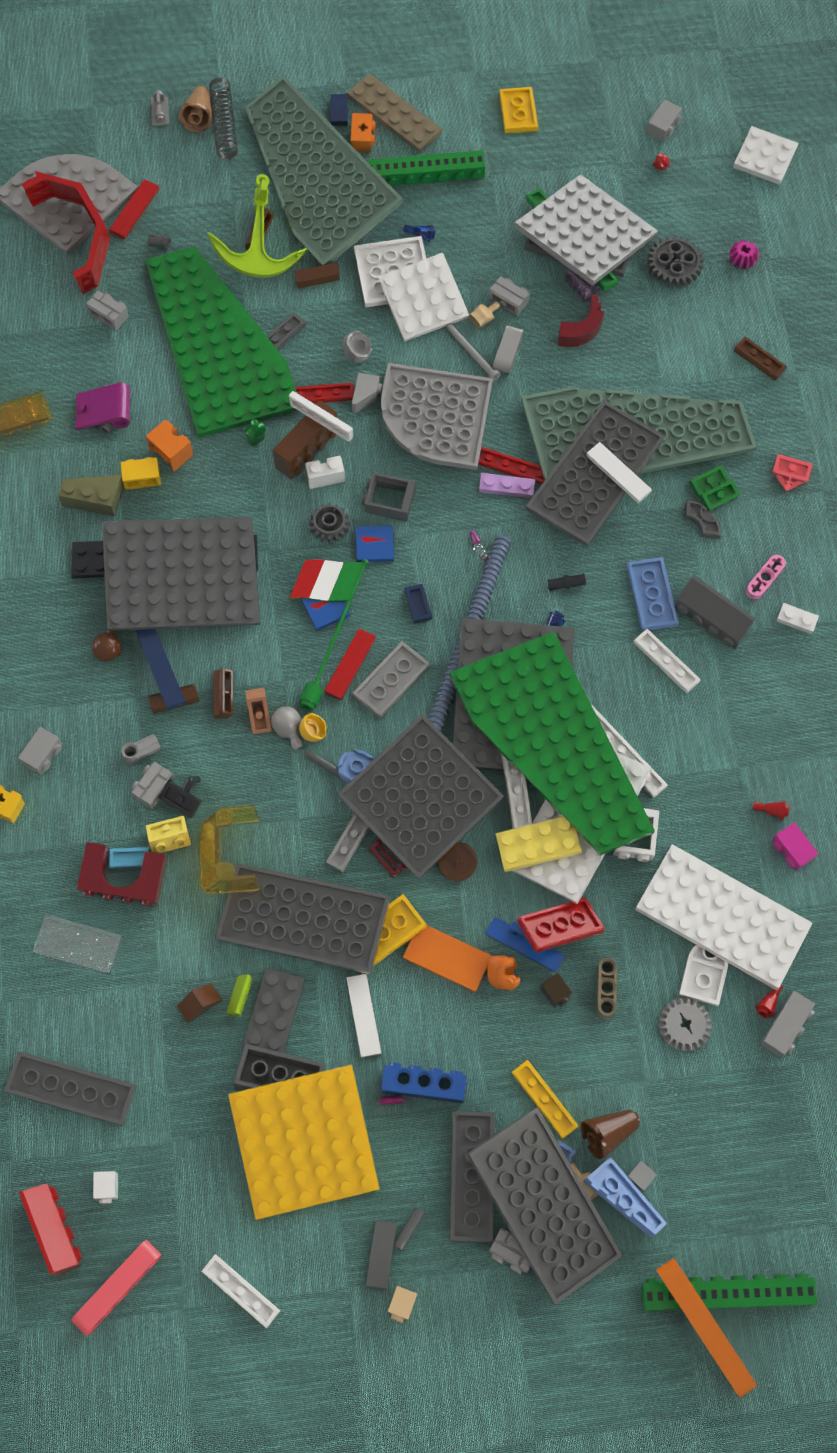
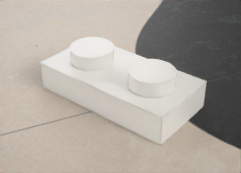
[776,603,819,635]

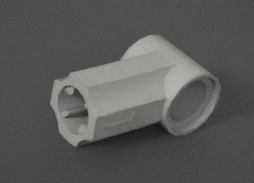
[121,734,161,766]

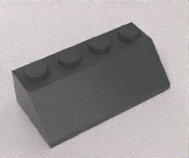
[675,575,756,649]

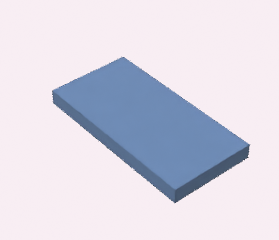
[626,557,679,632]

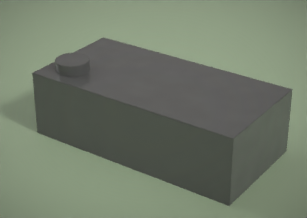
[234,1044,325,1091]

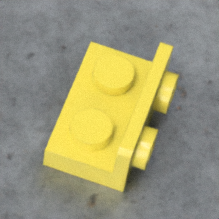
[146,816,191,854]

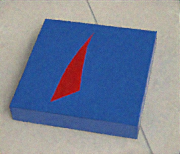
[356,525,394,562]
[301,599,351,631]

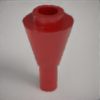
[753,801,790,820]
[755,985,783,1018]

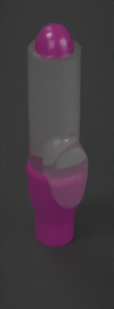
[469,530,489,562]

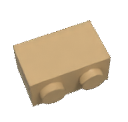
[388,1286,417,1323]

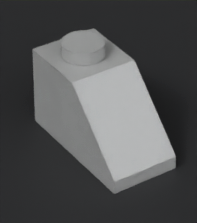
[352,373,383,413]

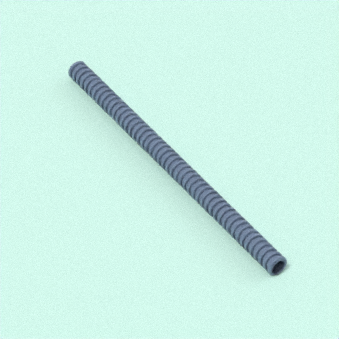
[428,536,511,732]

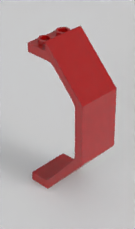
[22,171,110,294]

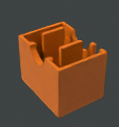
[146,419,193,472]

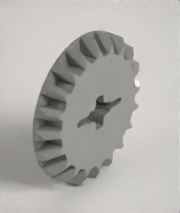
[659,998,712,1051]

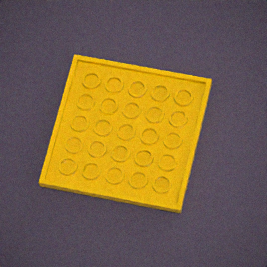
[228,1064,379,1220]

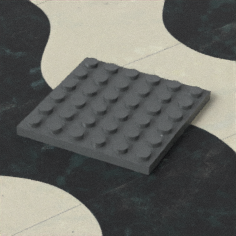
[338,714,504,879]

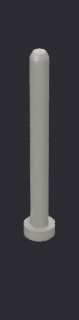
[446,324,501,382]

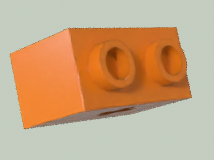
[351,113,376,152]

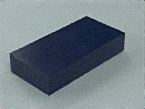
[331,94,348,126]
[404,584,432,624]

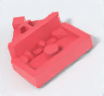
[772,454,813,491]

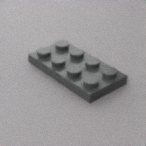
[243,968,305,1053]

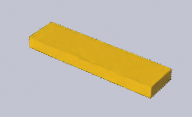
[511,1060,579,1140]

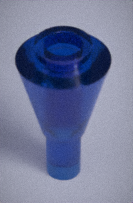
[404,225,436,242]
[546,611,566,627]

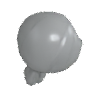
[271,706,302,750]

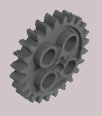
[647,235,704,287]

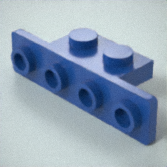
[486,917,565,972]

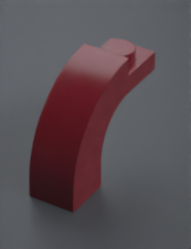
[558,295,604,347]

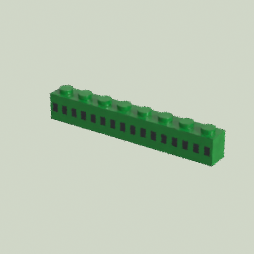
[366,150,485,186]
[640,1273,817,1311]

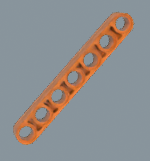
[656,1257,758,1398]

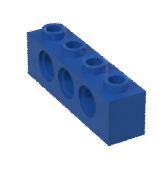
[381,1063,466,1103]

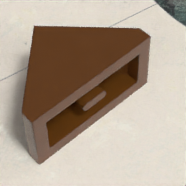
[177,983,222,1023]

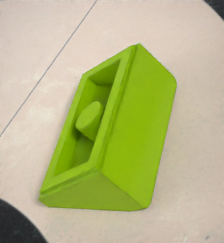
[226,974,253,1018]

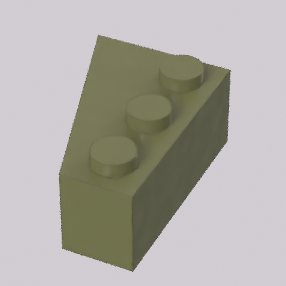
[58,474,124,516]

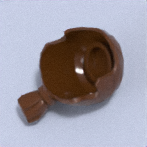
[91,630,122,662]

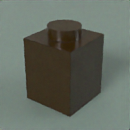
[540,972,572,1007]

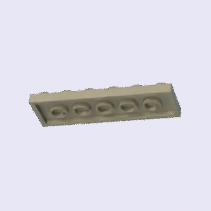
[347,73,442,153]

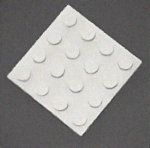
[354,236,426,308]
[378,253,469,342]

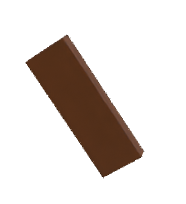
[734,337,787,381]

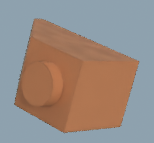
[245,688,272,734]

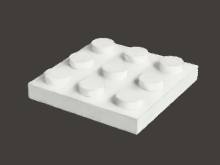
[733,126,798,185]

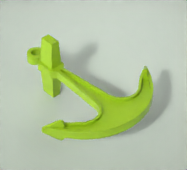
[206,174,308,278]

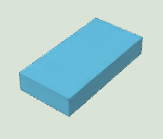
[109,847,149,870]

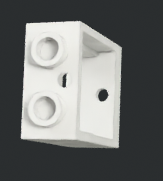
[613,808,659,862]

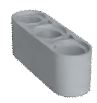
[493,325,524,374]

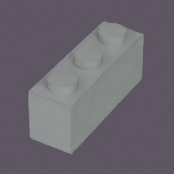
[760,991,815,1058]

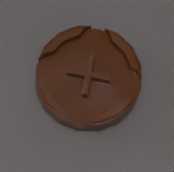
[438,842,477,881]

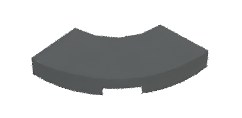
[684,500,721,539]

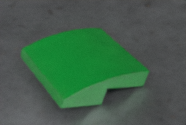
[689,465,740,511]

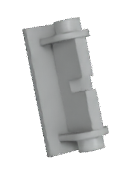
[151,90,169,126]

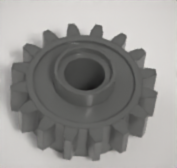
[309,503,350,543]

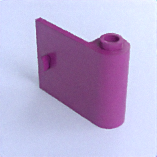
[76,382,130,430]

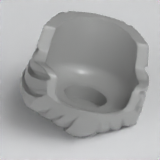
[342,331,373,363]

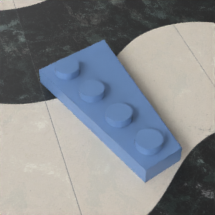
[583,1157,667,1238]

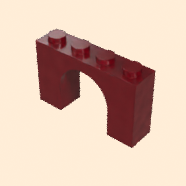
[77,842,167,907]

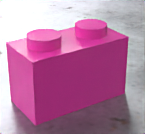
[772,822,819,871]

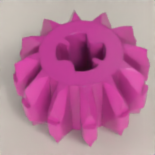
[729,239,759,270]

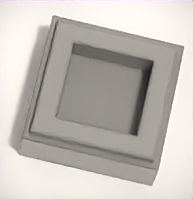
[627,1161,657,1191]

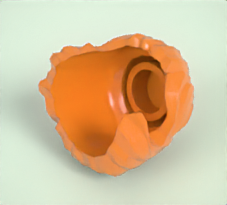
[487,955,521,990]

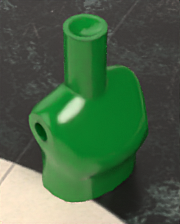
[245,419,266,445]

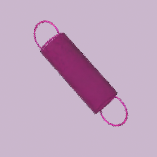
[374,1095,409,1105]

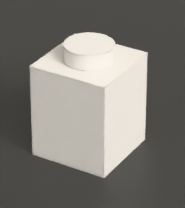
[93,1171,118,1204]

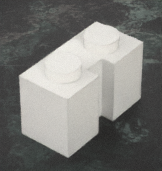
[305,455,345,489]

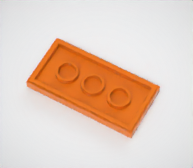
[403,925,492,993]

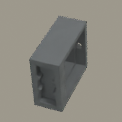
[362,472,416,521]

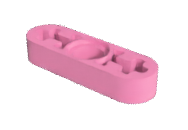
[746,555,786,600]

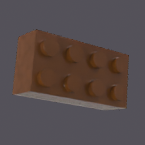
[273,401,337,480]

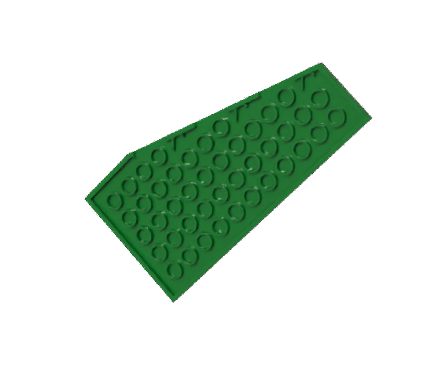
[145,246,297,438]
[449,632,655,855]

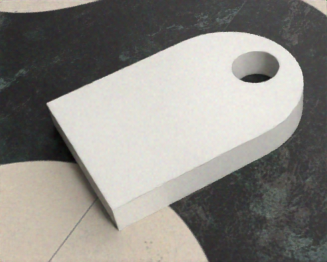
[678,945,728,1007]

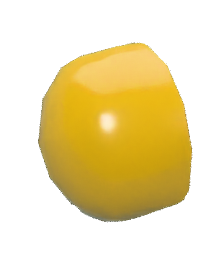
[299,713,327,742]

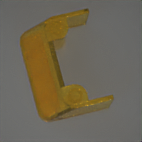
[199,805,260,894]

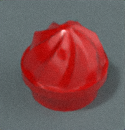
[652,153,670,170]

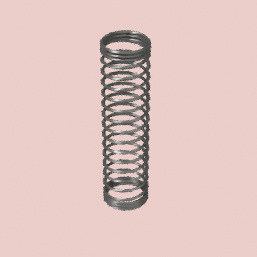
[209,78,238,159]

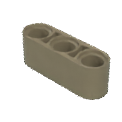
[596,958,617,1020]

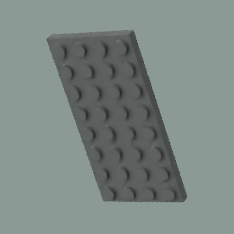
[525,400,665,547]
[215,863,391,974]
[466,1107,623,1305]

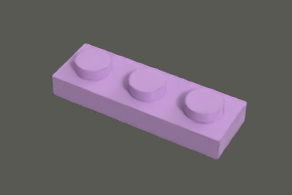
[479,473,535,498]

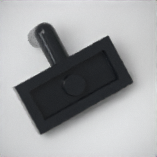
[159,776,202,818]

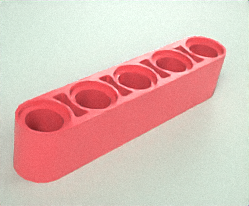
[71,1240,162,1336]

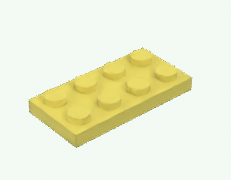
[496,816,582,872]

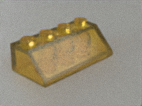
[0,391,52,435]

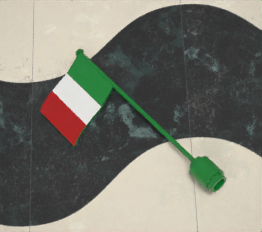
[289,559,369,711]

